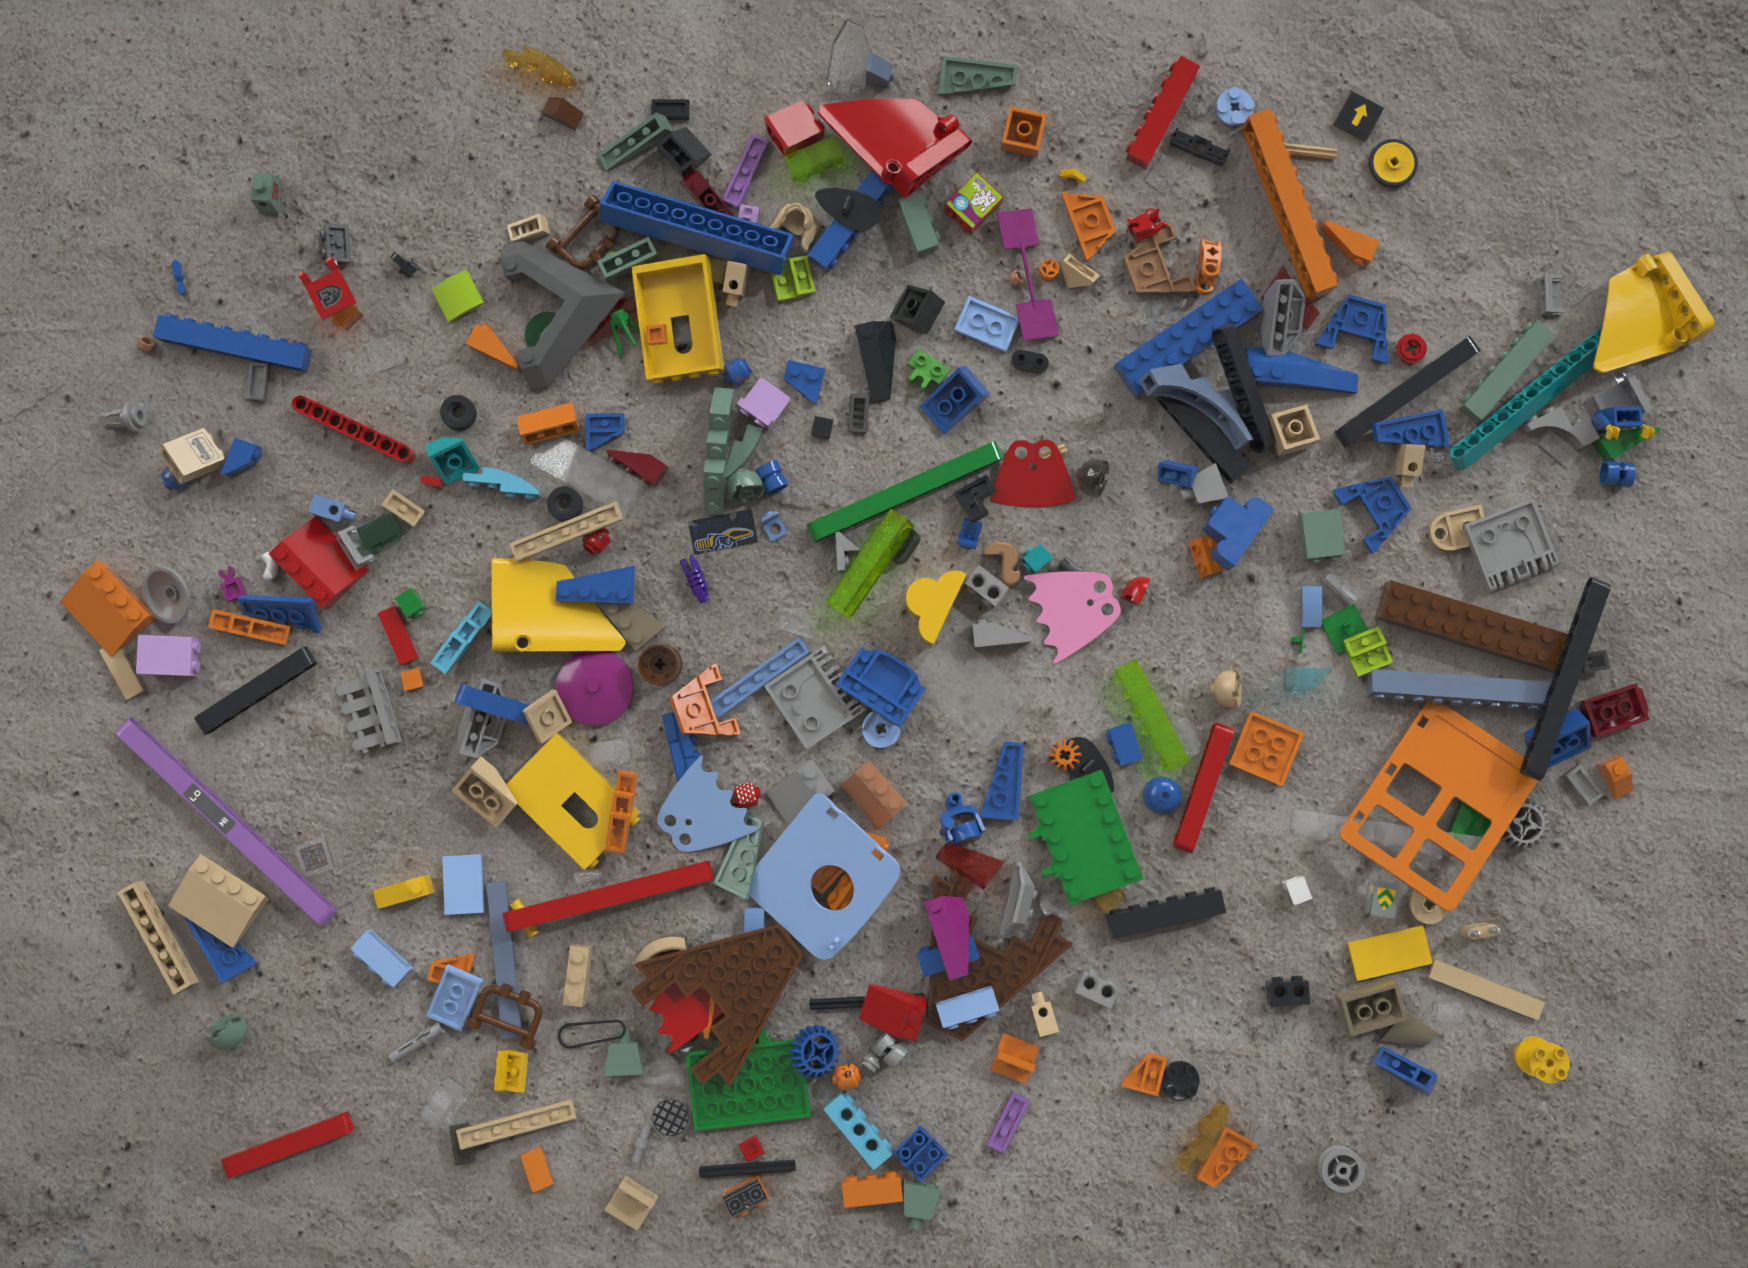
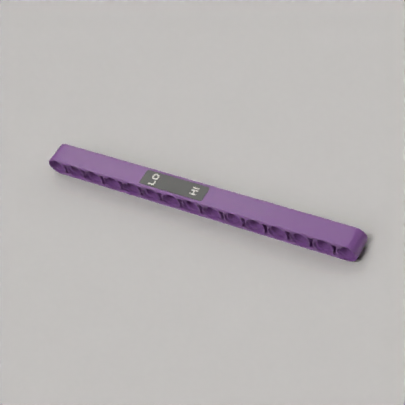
[116,717,338,926]

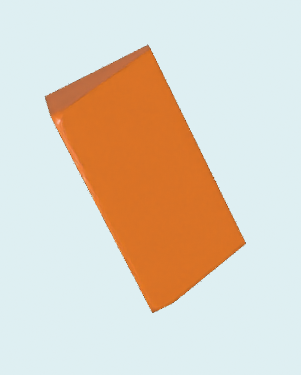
[521,1147,554,1193]

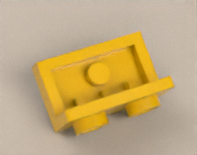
[494,1049,529,1093]

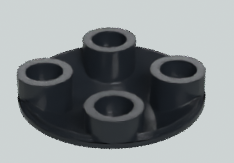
[1161,1061,1200,1100]

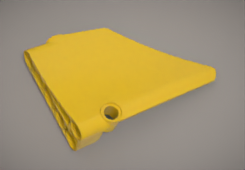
[1593,252,1715,374]
[491,557,626,652]

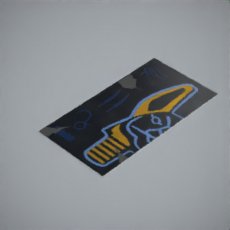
[688,509,758,555]

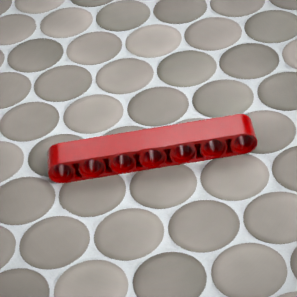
[292,395,416,465]
[1173,722,1234,854]
[221,1111,355,1178]

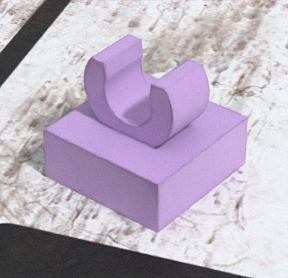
[738,204,760,223]

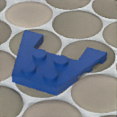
[1315,294,1389,365]
[1332,476,1412,554]

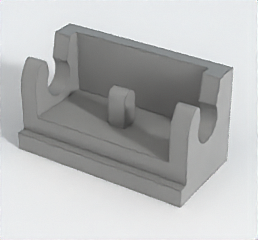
[1538,274,1564,316]
[336,526,375,570]

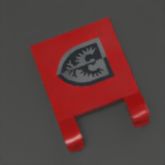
[298,256,357,320]

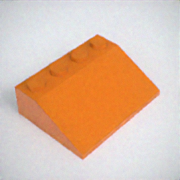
[60,560,157,657]

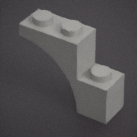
[1521,407,1600,450]

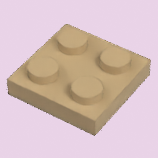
[522,689,572,743]

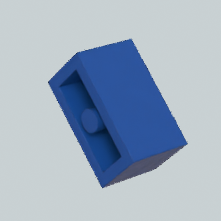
[1105,722,1143,766]

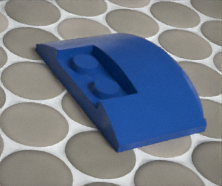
[836,647,925,727]

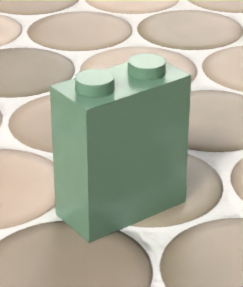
[1298,509,1346,563]

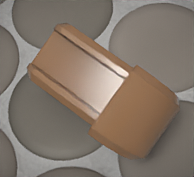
[983,542,1020,587]

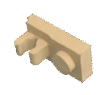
[381,489,425,527]

